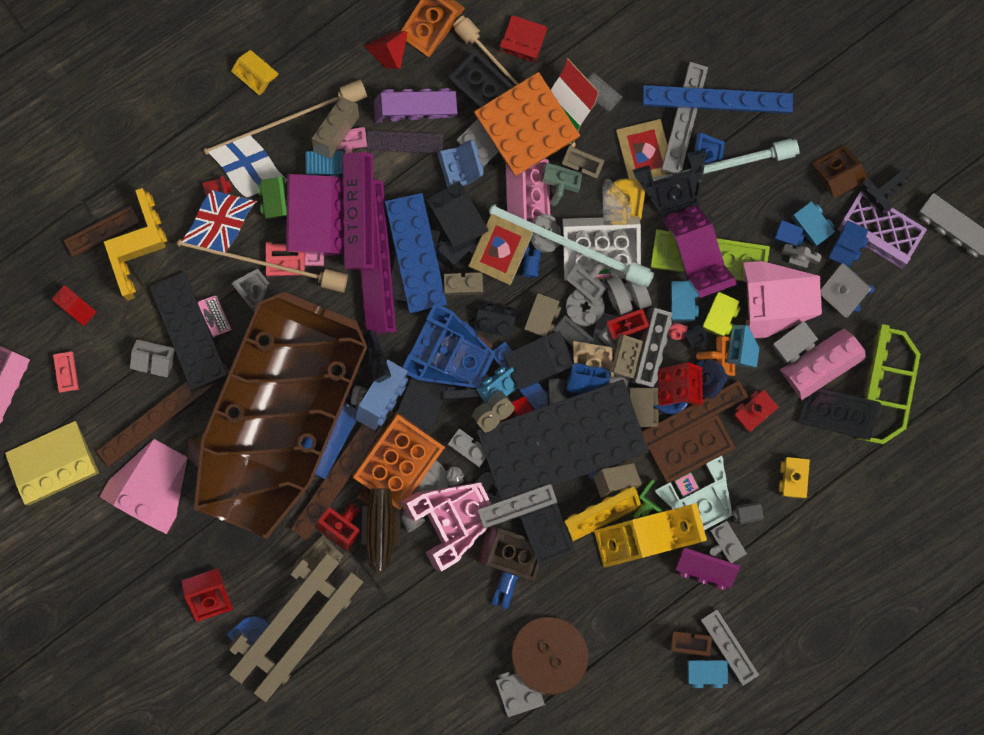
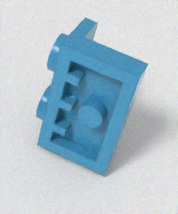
[477,366,517,403]

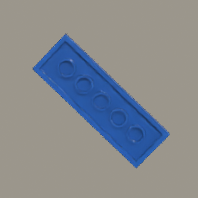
[385,193,447,313]

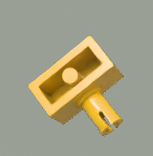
[778,457,810,499]

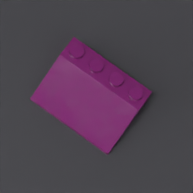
[286,174,344,257]

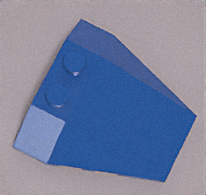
[402,303,495,388]

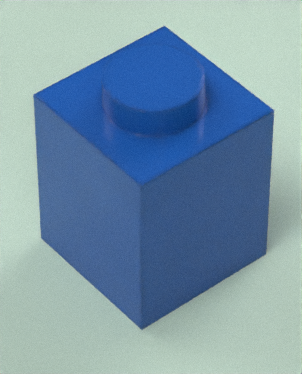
[773,221,805,249]

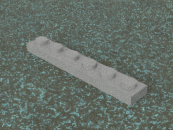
[661,62,708,175]

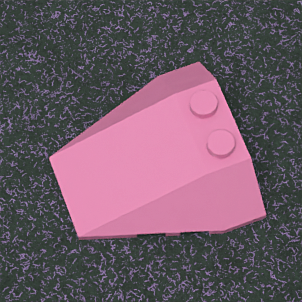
[100,439,188,534]

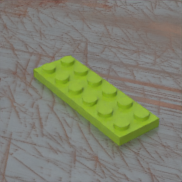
[651,229,770,282]

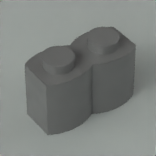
[732,502,764,525]

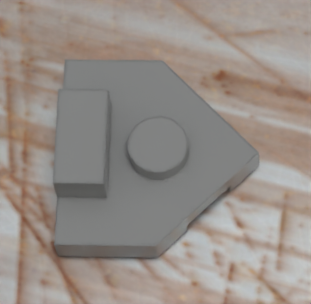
[781,244,822,269]

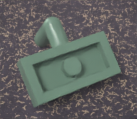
[542,163,583,206]

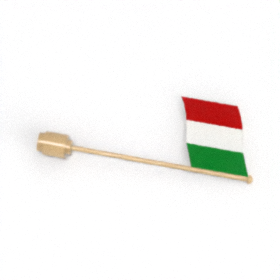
[452,15,599,147]

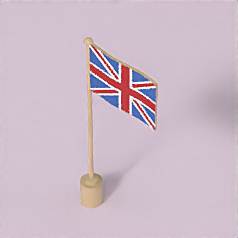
[177,190,348,293]

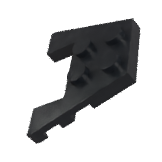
[632,149,707,215]
[345,329,391,401]

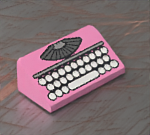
[197,295,232,338]

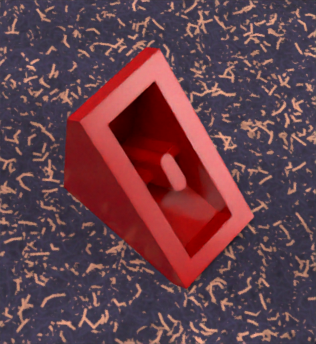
[607,309,649,340]

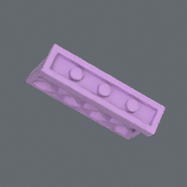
[837,191,927,269]

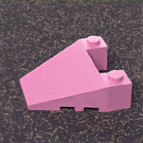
[400,482,492,571]

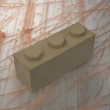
[312,97,359,159]

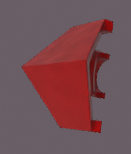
[364,31,408,69]

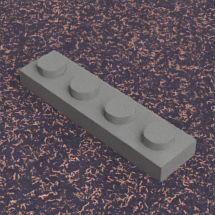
[478,484,558,529]
[701,609,759,685]

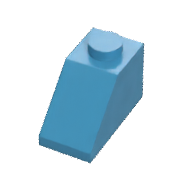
[727,325,759,367]

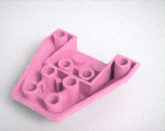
[742,261,822,338]

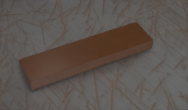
[63,205,141,258]

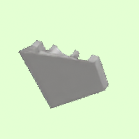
[232,269,269,312]

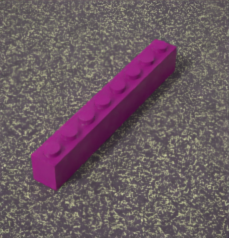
[360,179,396,335]

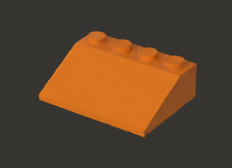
[352,412,445,510]

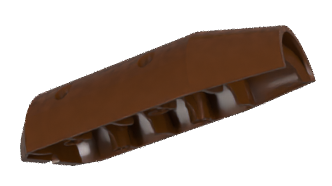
[194,292,367,539]

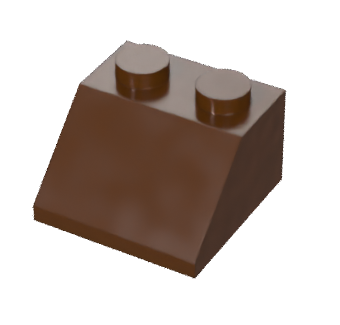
[811,145,867,198]

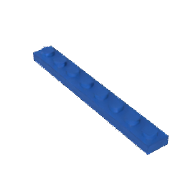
[642,85,793,114]

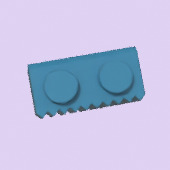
[306,151,344,178]

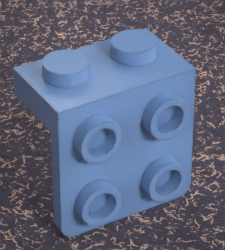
[437,140,483,188]

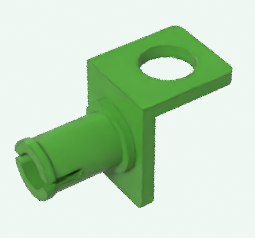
[633,478,662,519]

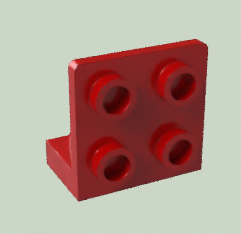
[500,16,547,63]
[657,362,703,407]

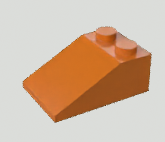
[401,0,465,57]

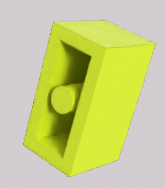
[702,292,741,337]

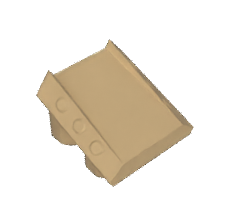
[573,341,614,377]

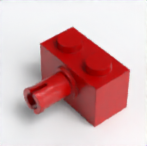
[733,390,779,433]
[316,504,360,551]

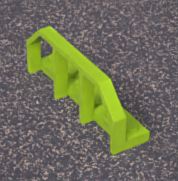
[856,324,921,444]

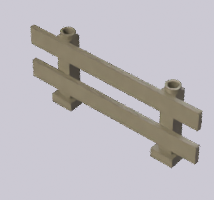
[229,553,364,702]

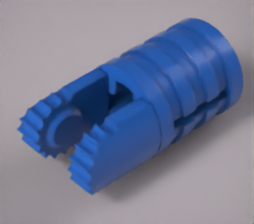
[521,242,541,278]
[492,571,518,610]

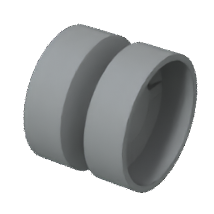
[606,275,652,317]

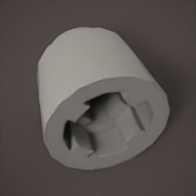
[401,511,425,533]

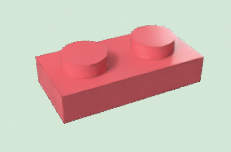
[53,352,79,393]

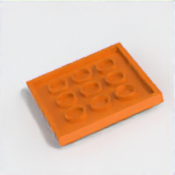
[474,72,580,177]

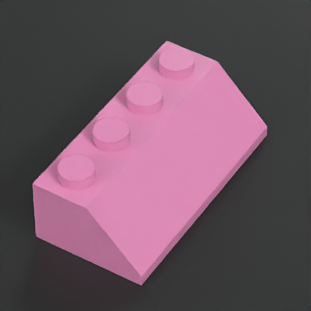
[506,159,550,222]
[780,328,866,400]
[0,346,30,424]

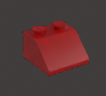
[182,569,233,622]

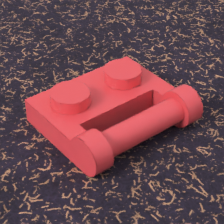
[266,242,305,276]

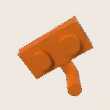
[696,336,735,376]

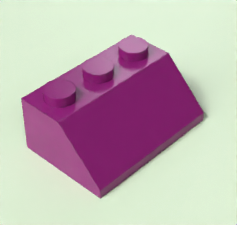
[674,548,740,591]

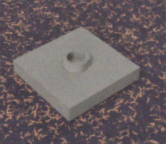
[821,263,872,318]

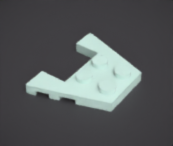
[655,456,732,530]

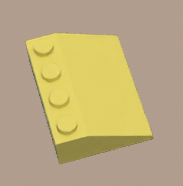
[5,421,99,505]

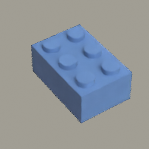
[355,360,408,431]

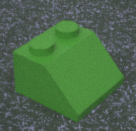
[258,177,287,219]

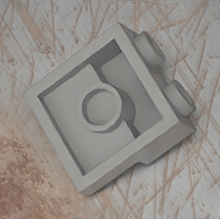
[496,672,545,717]

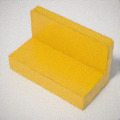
[231,50,278,95]

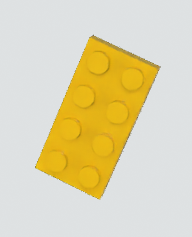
[564,486,641,541]

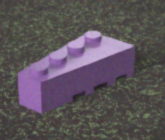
[374,88,457,123]

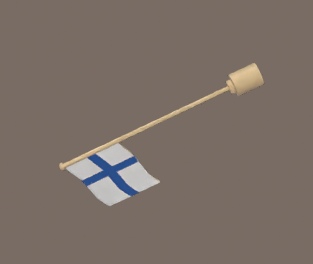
[204,79,368,198]

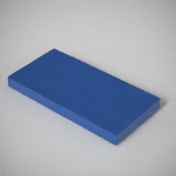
[301,402,358,479]

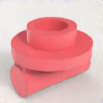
[668,322,688,340]

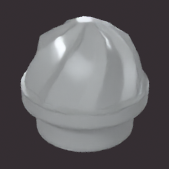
[445,467,464,486]

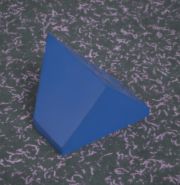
[690,133,725,169]

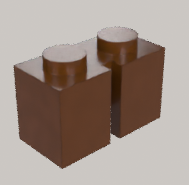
[669,631,712,656]

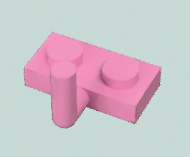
[336,127,367,153]

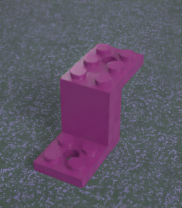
[662,206,736,298]

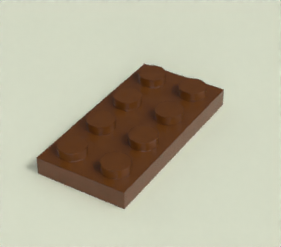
[649,414,735,484]

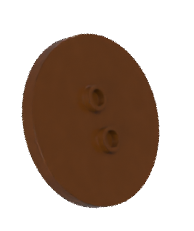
[511,617,588,695]

